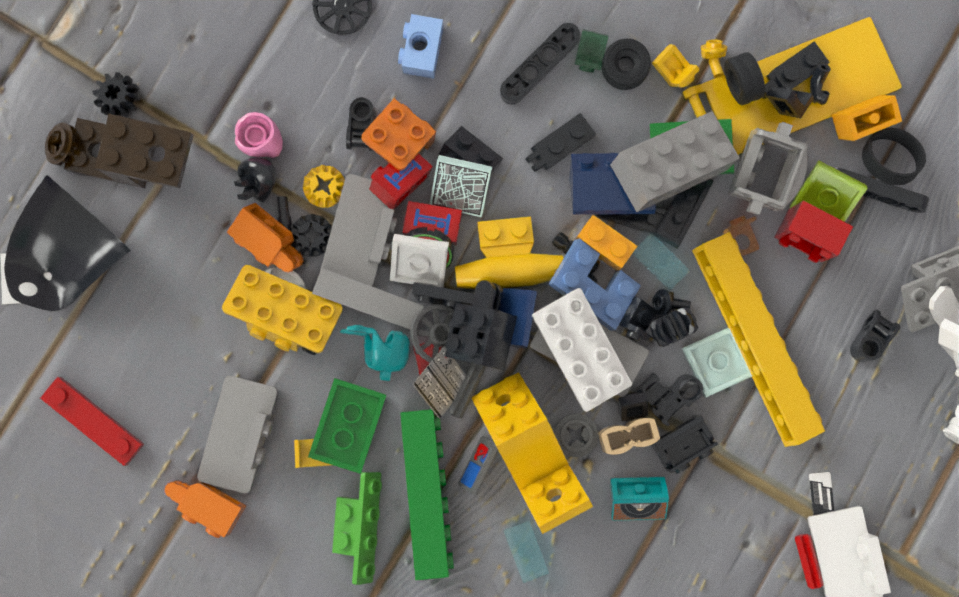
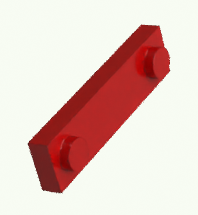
[40,377,144,466]

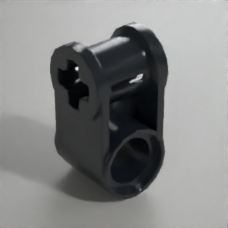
[346,97,376,151]
[850,309,900,362]

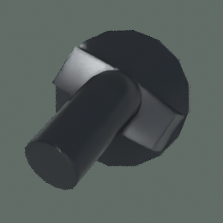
[652,289,691,316]

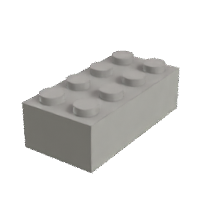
[610,111,740,212]

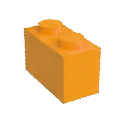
[831,95,902,141]
[575,215,637,271]

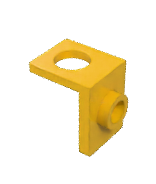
[294,439,331,468]

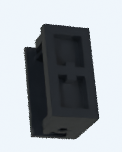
[651,415,718,474]

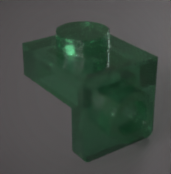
[574,29,609,73]

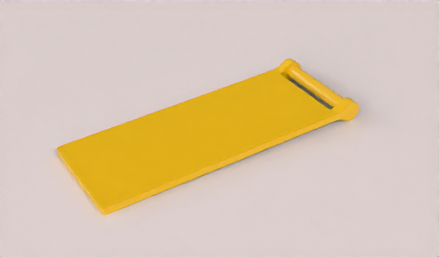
[682,17,902,155]

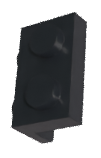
[437,126,503,173]

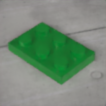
[308,378,386,474]

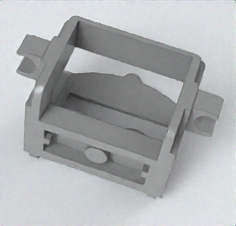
[728,122,808,215]

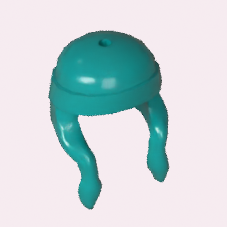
[340,325,410,381]

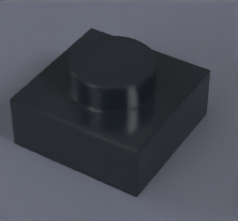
[618,392,648,421]

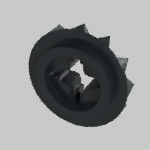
[291,214,332,257]

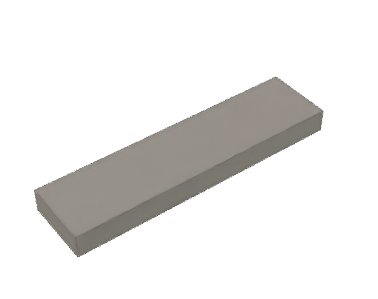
[312,268,424,330]

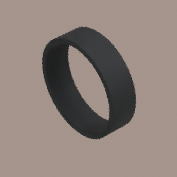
[862,127,926,185]

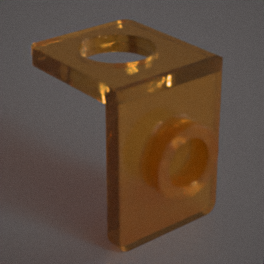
[723,215,759,256]

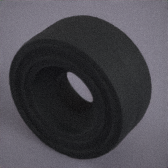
[601,38,651,90]
[724,52,765,105]

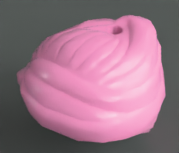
[235,112,283,158]

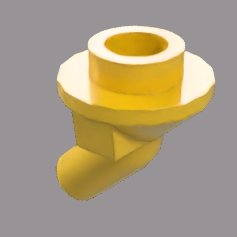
[701,39,728,78]

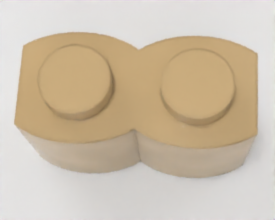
[598,418,660,455]

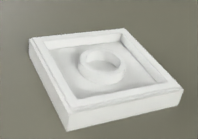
[390,234,449,288]

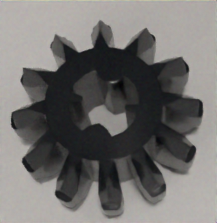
[92,72,141,117]
[650,307,699,347]

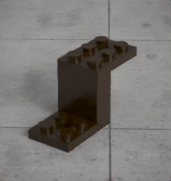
[64,114,194,189]

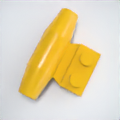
[455,216,564,289]

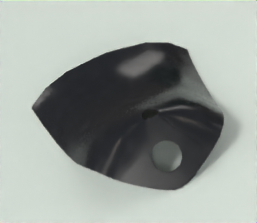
[4,175,131,311]

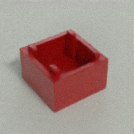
[774,201,853,263]

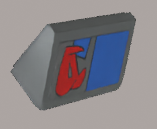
[458,436,499,495]

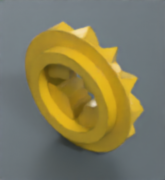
[302,165,345,208]

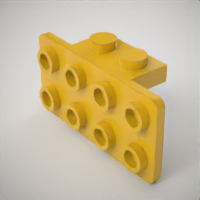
[222,265,343,353]

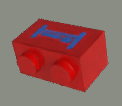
[369,153,433,210]
[402,201,462,246]

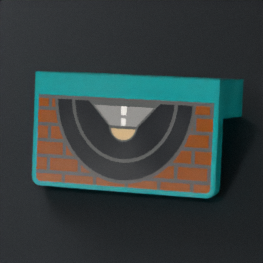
[610,477,669,521]

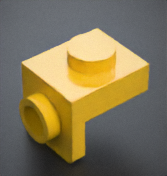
[652,44,700,88]

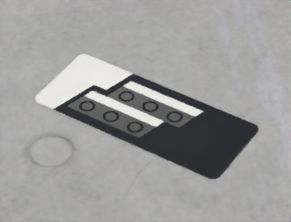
[809,472,834,515]

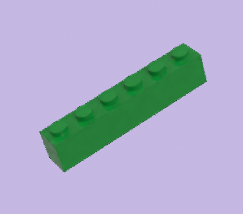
[400,409,454,581]

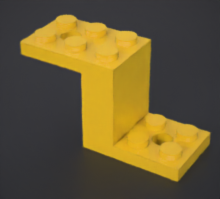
[472,372,593,534]

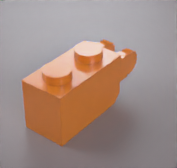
[227,203,304,273]
[164,480,247,538]

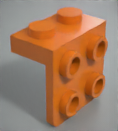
[362,98,436,171]

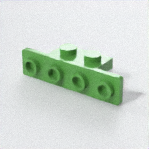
[332,472,382,585]

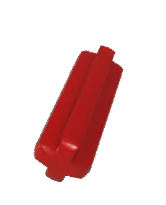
[795,534,824,589]

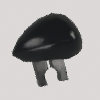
[234,157,276,203]

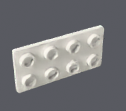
[532,288,632,412]
[807,506,891,597]

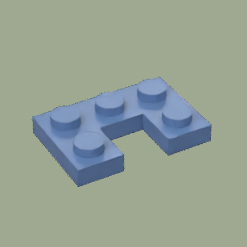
[548,238,641,331]

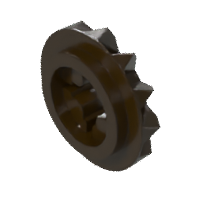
[45,122,77,166]

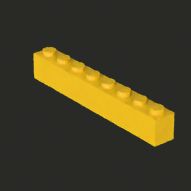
[692,232,825,447]

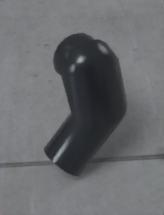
[810,63,831,105]

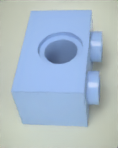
[398,14,444,79]

